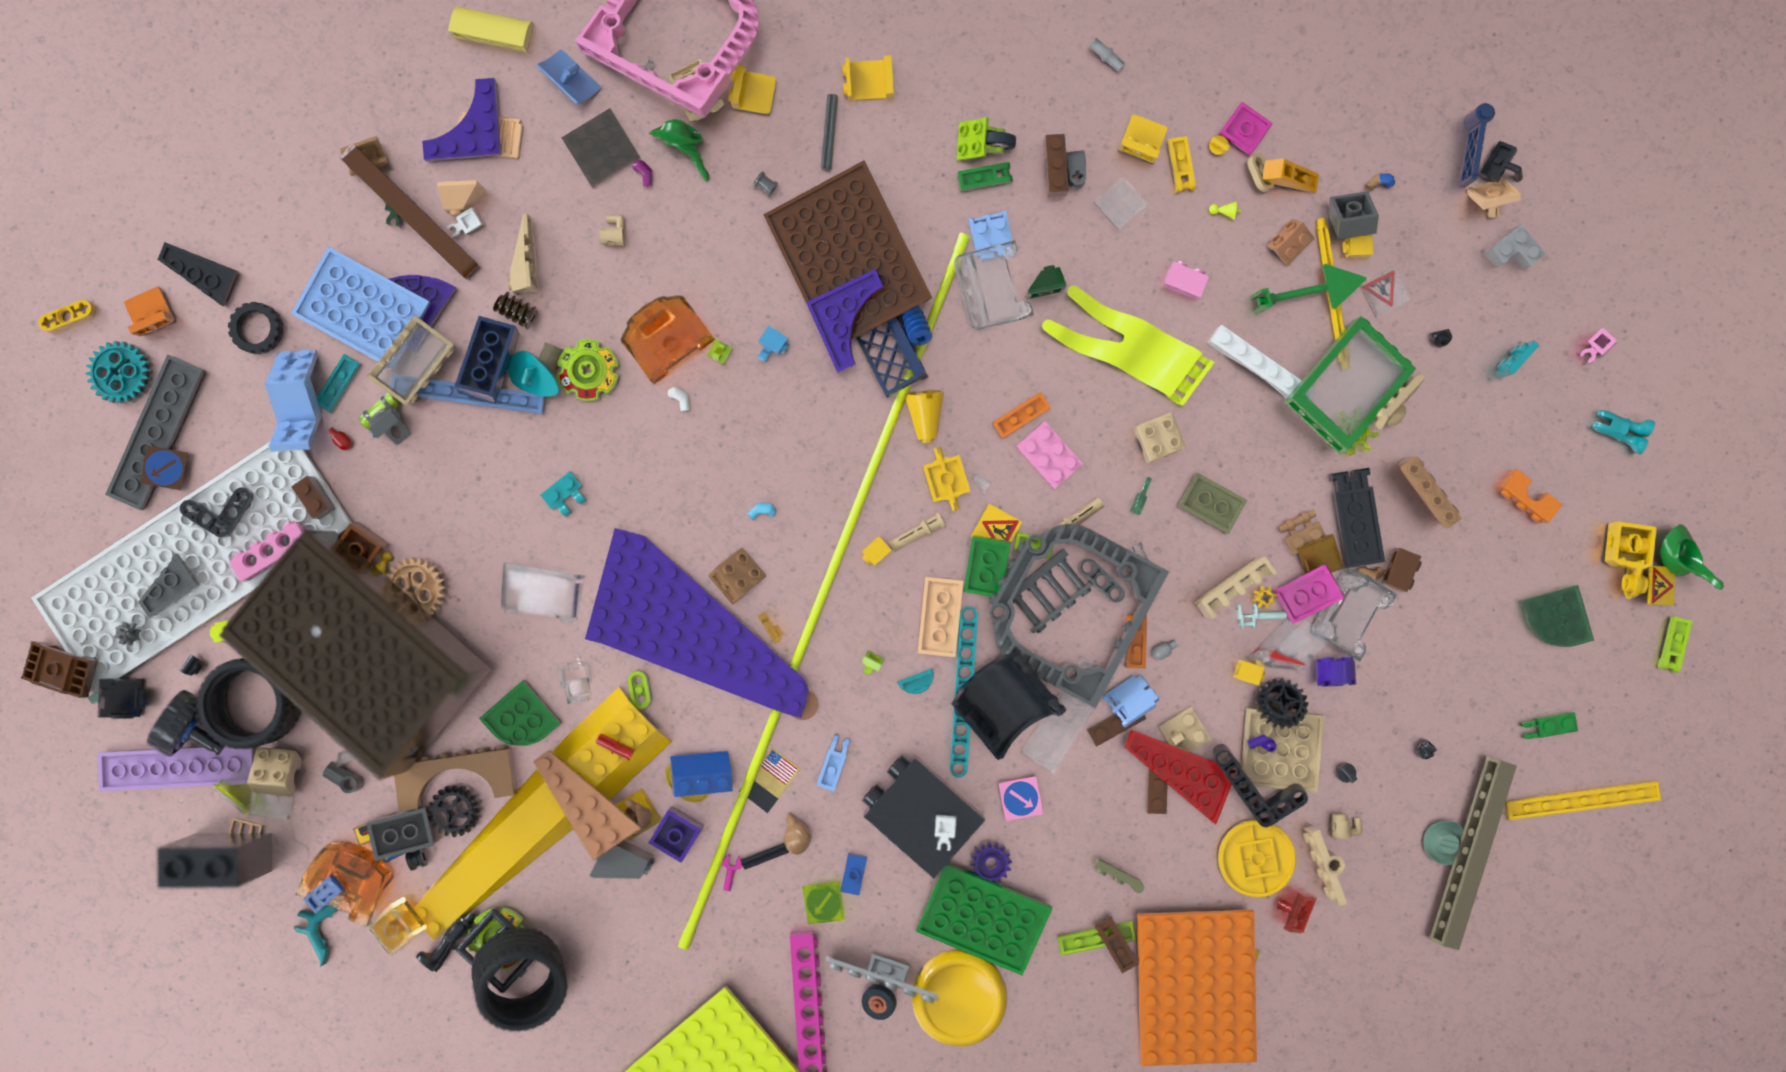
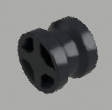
[405,849,428,871]

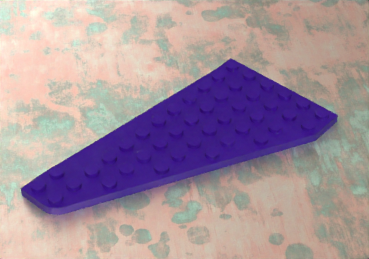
[585,528,809,718]

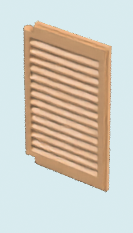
[458,112,523,159]

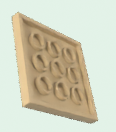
[1241,708,1324,792]

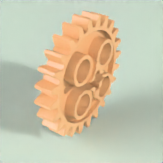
[386,557,447,615]

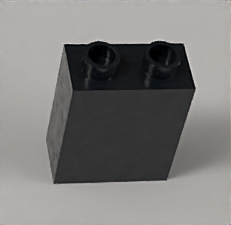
[861,754,985,879]
[157,833,272,888]

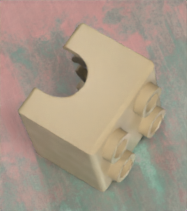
[1133,412,1186,464]
[247,747,303,797]

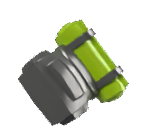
[359,393,410,445]

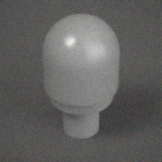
[1152,640,1178,660]

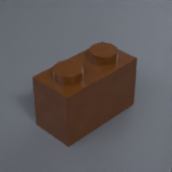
[291,476,336,519]
[1381,548,1422,592]

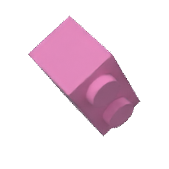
[1162,261,1209,300]

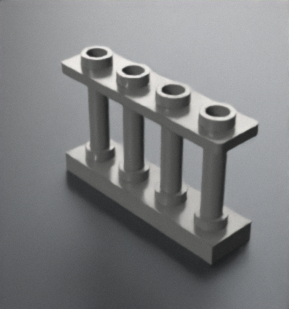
[1012,549,1093,633]

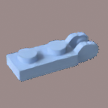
[816,735,850,791]

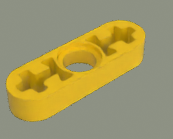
[38,300,95,332]

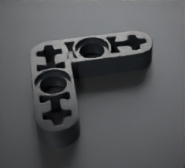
[180,487,253,538]

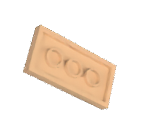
[917,577,963,657]

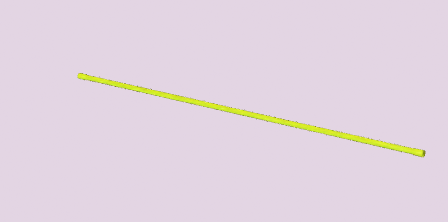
[678,233,971,950]

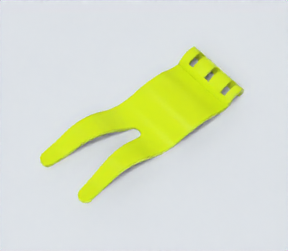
[1042,286,1215,407]

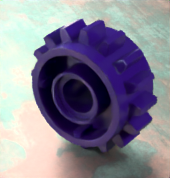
[970,841,1012,883]

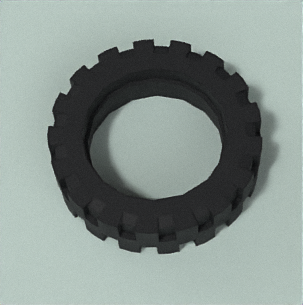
[228,302,284,354]

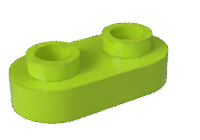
[628,671,651,709]

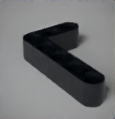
[1213,744,1308,827]

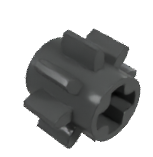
[114,621,141,646]

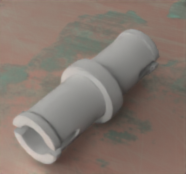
[1089,37,1125,72]

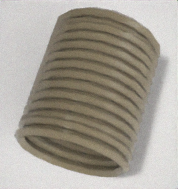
[538,342,564,373]

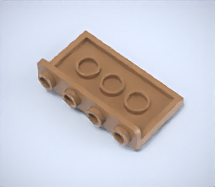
[1397,456,1462,528]

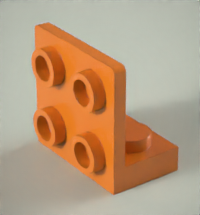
[124,286,175,337]

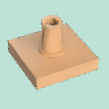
[1467,179,1521,218]

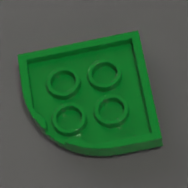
[479,680,561,746]

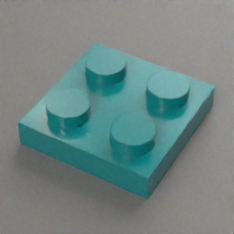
[1495,340,1540,379]

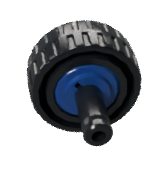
[147,690,226,757]

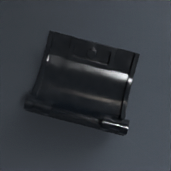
[951,651,1066,760]

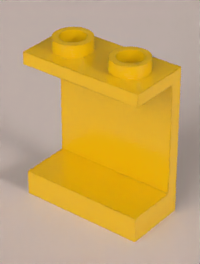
[842,55,894,101]

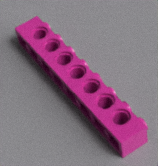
[790,931,827,1072]

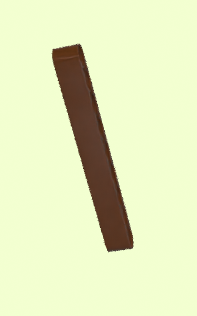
[339,143,479,279]

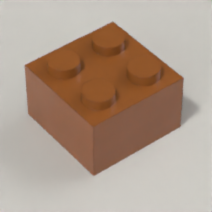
[340,522,389,565]

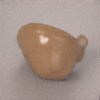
[624,799,651,836]
[784,813,811,855]

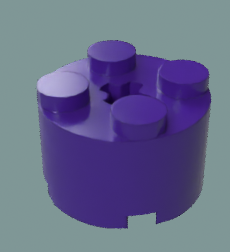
[1315,657,1357,687]

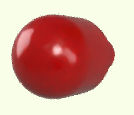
[327,427,352,450]

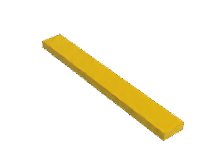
[1505,781,1661,820]

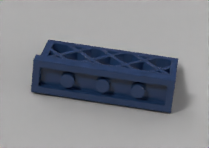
[856,317,929,397]

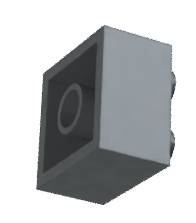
[1328,191,1379,239]

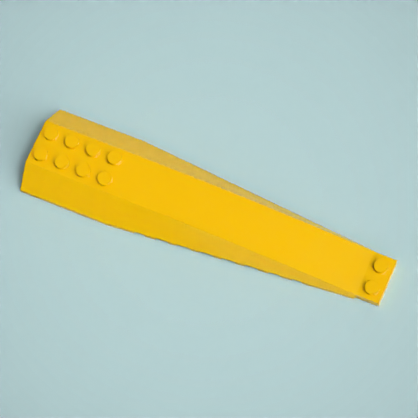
[408,686,672,941]

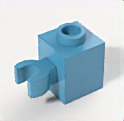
[758,326,790,363]

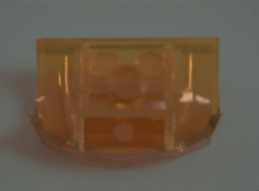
[621,295,715,384]
[295,841,393,927]

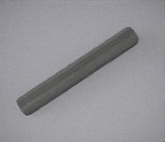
[821,94,838,170]

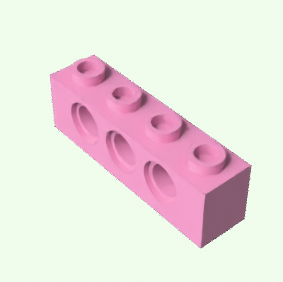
[229,521,306,582]

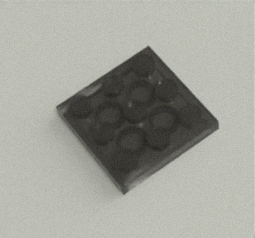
[562,108,641,188]

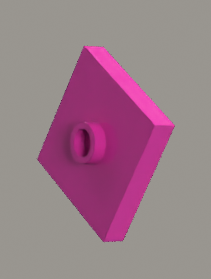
[1219,102,1273,156]

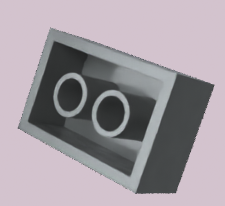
[366,806,435,861]

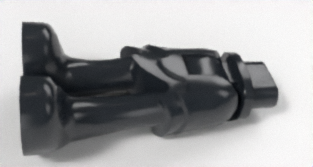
[415,912,477,972]

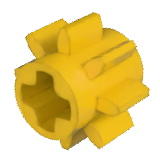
[1252,586,1277,609]

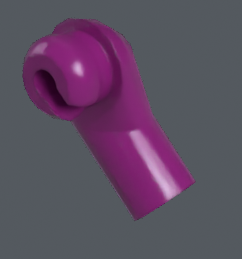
[632,160,652,187]

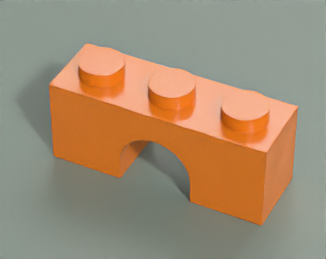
[1497,469,1563,524]

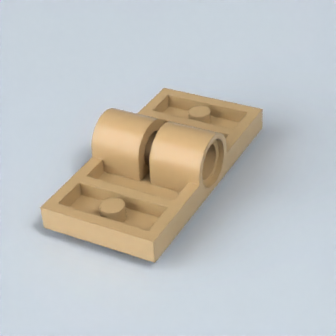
[1303,824,1347,906]

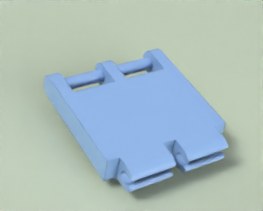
[968,210,1014,261]
[1102,675,1160,727]

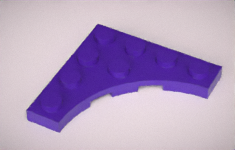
[422,78,501,161]
[806,269,885,373]

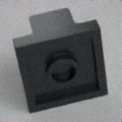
[97,678,146,719]

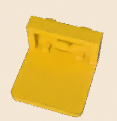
[728,65,776,114]

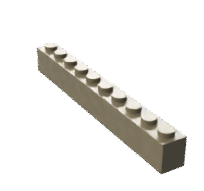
[1429,756,1517,950]

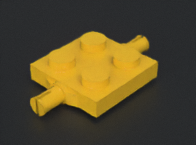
[923,447,971,511]

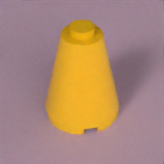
[905,390,944,443]

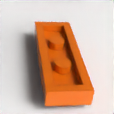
[992,392,1051,439]

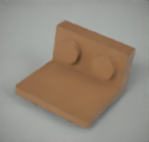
[708,548,766,605]

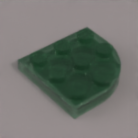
[1520,585,1594,647]

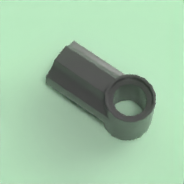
[322,761,364,793]

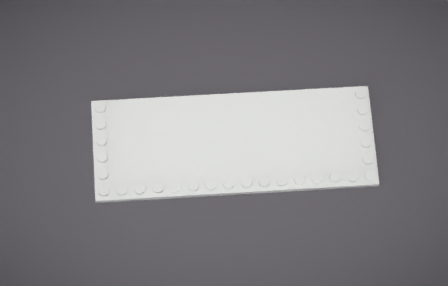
[31,442,352,694]

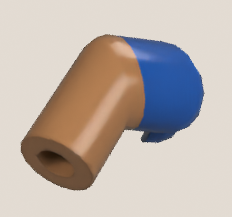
[1365,173,1396,191]

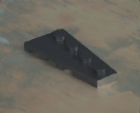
[157,242,238,307]

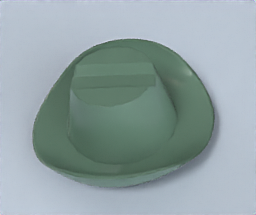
[1423,821,1464,865]

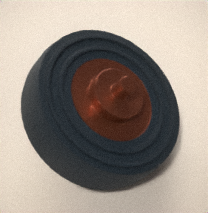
[862,985,897,1020]

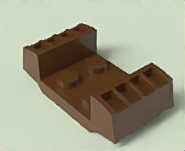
[21,641,99,698]

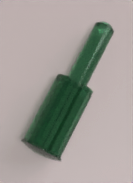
[1130,477,1152,515]

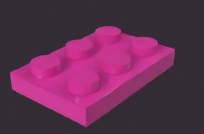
[1274,563,1345,624]

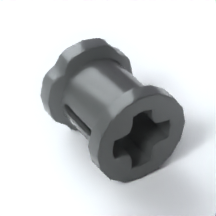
[753,171,778,197]

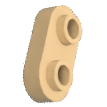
[1247,153,1275,192]

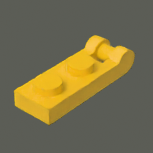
[1167,136,1196,193]

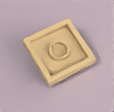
[1158,706,1211,752]

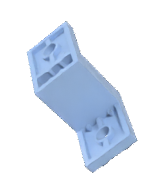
[265,349,322,452]

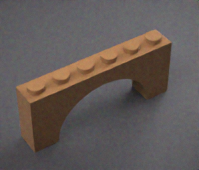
[394,745,517,812]

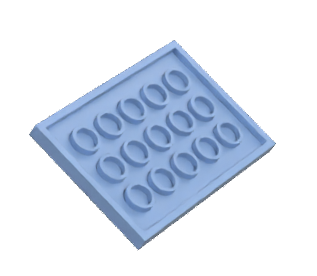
[291,247,431,370]

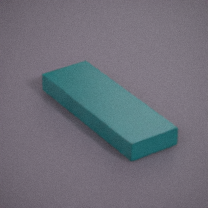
[317,354,362,413]

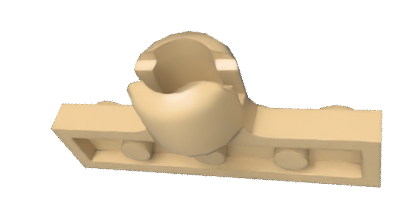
[1375,372,1426,429]

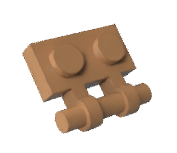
[1279,510,1326,556]

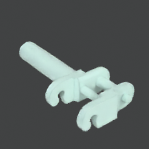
[1237,604,1287,629]

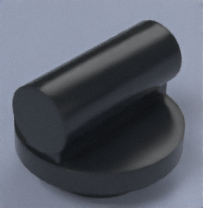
[1429,329,1452,347]
[179,654,202,676]
[1337,763,1358,783]

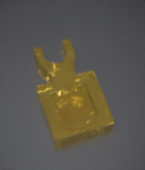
[758,612,783,644]

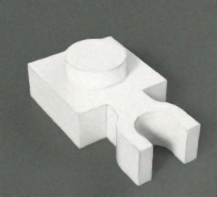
[447,207,484,238]
[935,815,956,851]

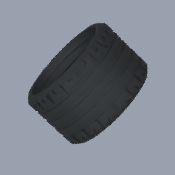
[197,658,301,749]
[471,927,568,1032]

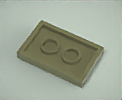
[1178,473,1247,534]

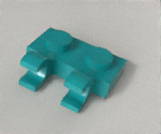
[540,471,587,517]

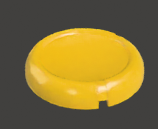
[912,950,1007,1047]

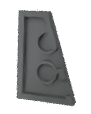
[138,553,199,618]

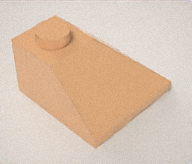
[437,180,485,216]

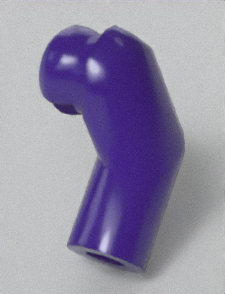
[1247,735,1277,752]

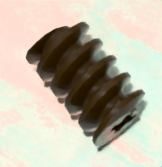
[493,291,537,330]

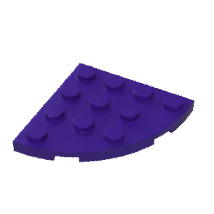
[389,275,457,352]

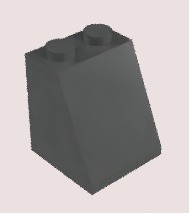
[589,841,654,879]

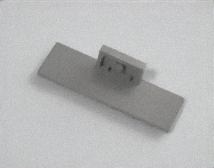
[826,954,940,1003]

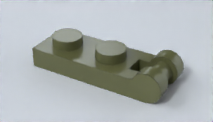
[1093,857,1144,893]

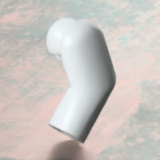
[668,386,690,412]

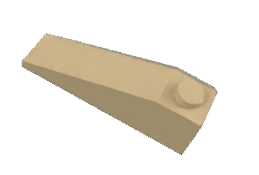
[508,213,539,295]

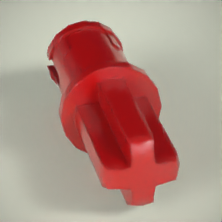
[596,733,635,761]

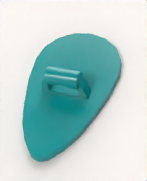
[508,351,560,397]

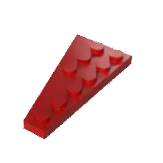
[1124,730,1236,825]

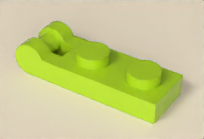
[1658,616,1693,673]

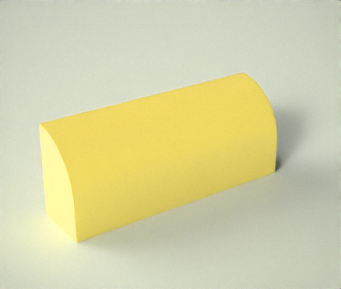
[448,6,533,52]

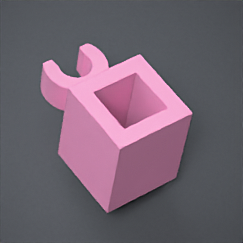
[1580,328,1617,364]

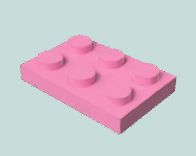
[1016,421,1083,489]

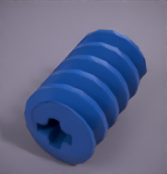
[900,306,933,346]

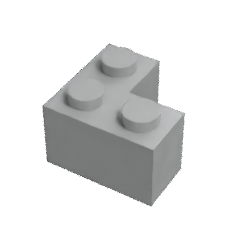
[1484,225,1546,270]

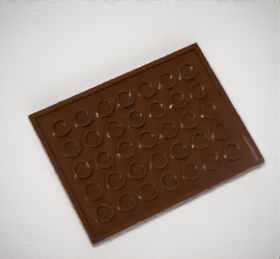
[763,160,933,341]

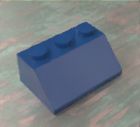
[670,751,733,797]

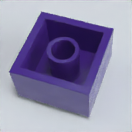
[648,807,704,863]

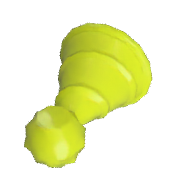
[1209,201,1241,220]

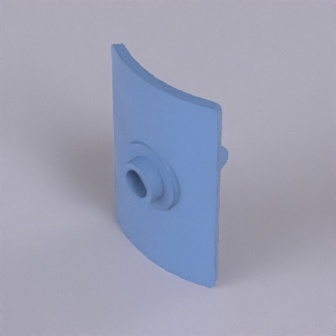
[536,49,601,105]

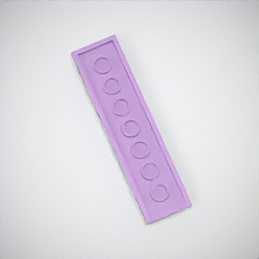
[98,746,255,791]

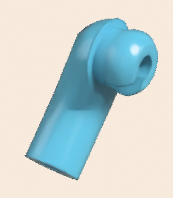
[747,502,776,520]

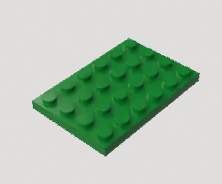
[916,863,1053,976]

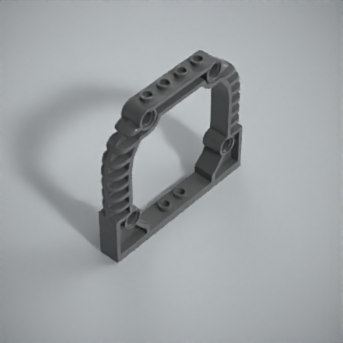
[988,524,1169,708]

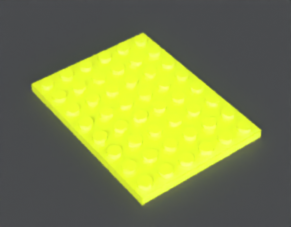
[624,986,800,1072]

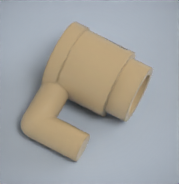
[599,215,625,246]
[1331,813,1362,839]

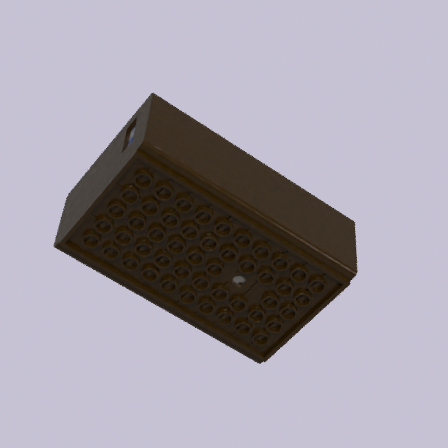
[219,530,491,780]

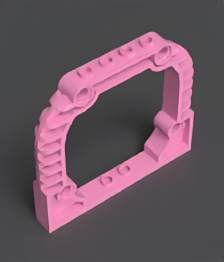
[575,0,759,119]

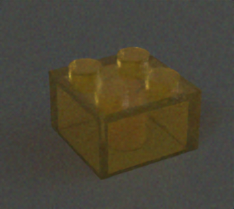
[367,897,427,957]

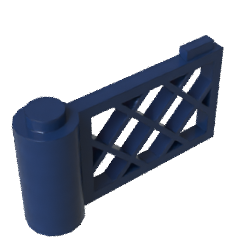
[1459,103,1495,188]

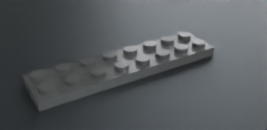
[105,354,205,510]

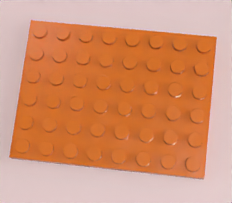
[1137,910,1257,1066]

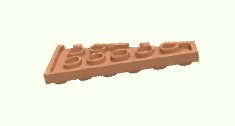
[533,750,643,860]

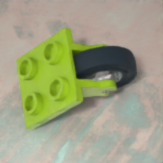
[956,117,1016,161]

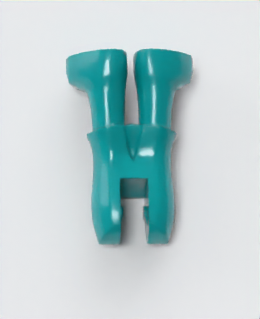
[1592,410,1655,455]

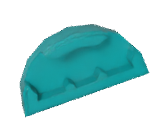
[897,668,934,694]

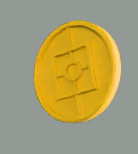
[1218,820,1296,898]

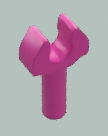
[722,854,742,891]

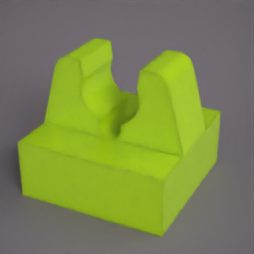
[707,339,733,365]
[861,650,884,676]

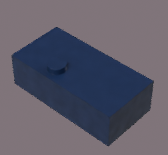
[454,316,519,404]

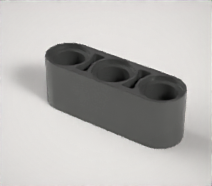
[1078,558,1125,603]

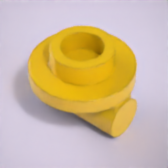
[1209,136,1230,155]

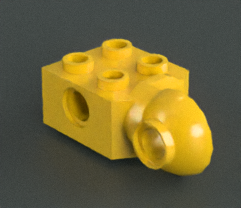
[1605,522,1657,599]

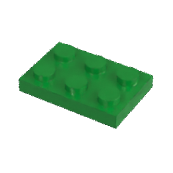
[963,535,1011,597]

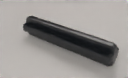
[741,843,790,870]

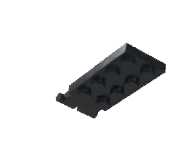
[1330,468,1385,568]

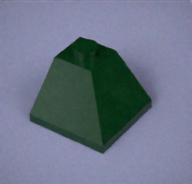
[1025,265,1066,300]

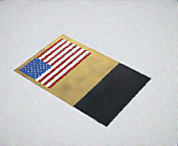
[739,747,801,813]

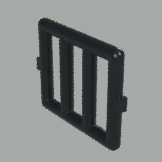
[456,908,534,993]

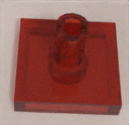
[1277,893,1317,934]

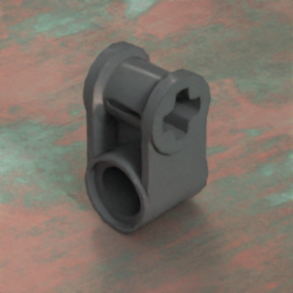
[1066,150,1086,189]

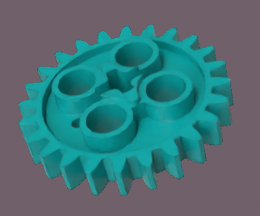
[85,341,151,404]

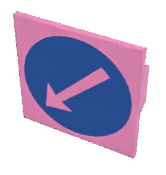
[998,776,1043,821]

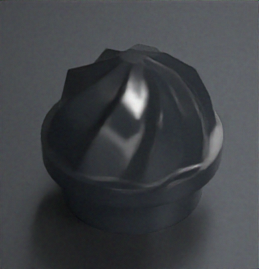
[1416,739,1437,759]

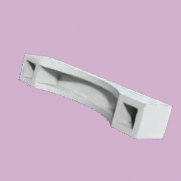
[1207,325,1316,400]

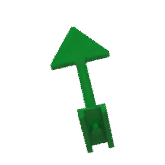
[1251,264,1367,314]

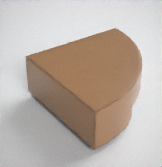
[1358,566,1385,582]

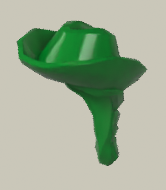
[648,119,710,181]
[1660,524,1724,590]

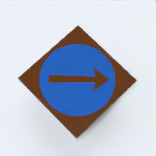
[140,445,188,490]

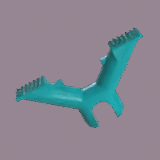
[294,893,344,967]

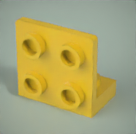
[1119,114,1168,163]

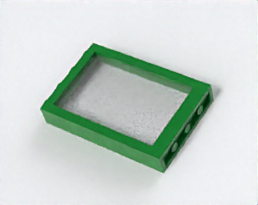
[1284,316,1416,454]

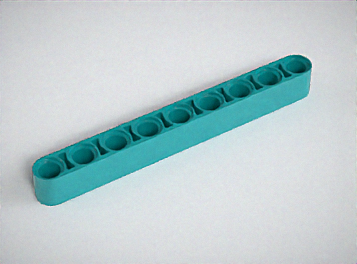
[950,606,978,778]

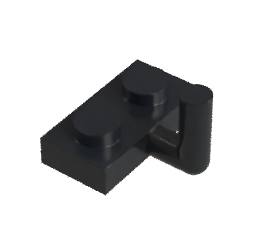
[1480,140,1523,183]

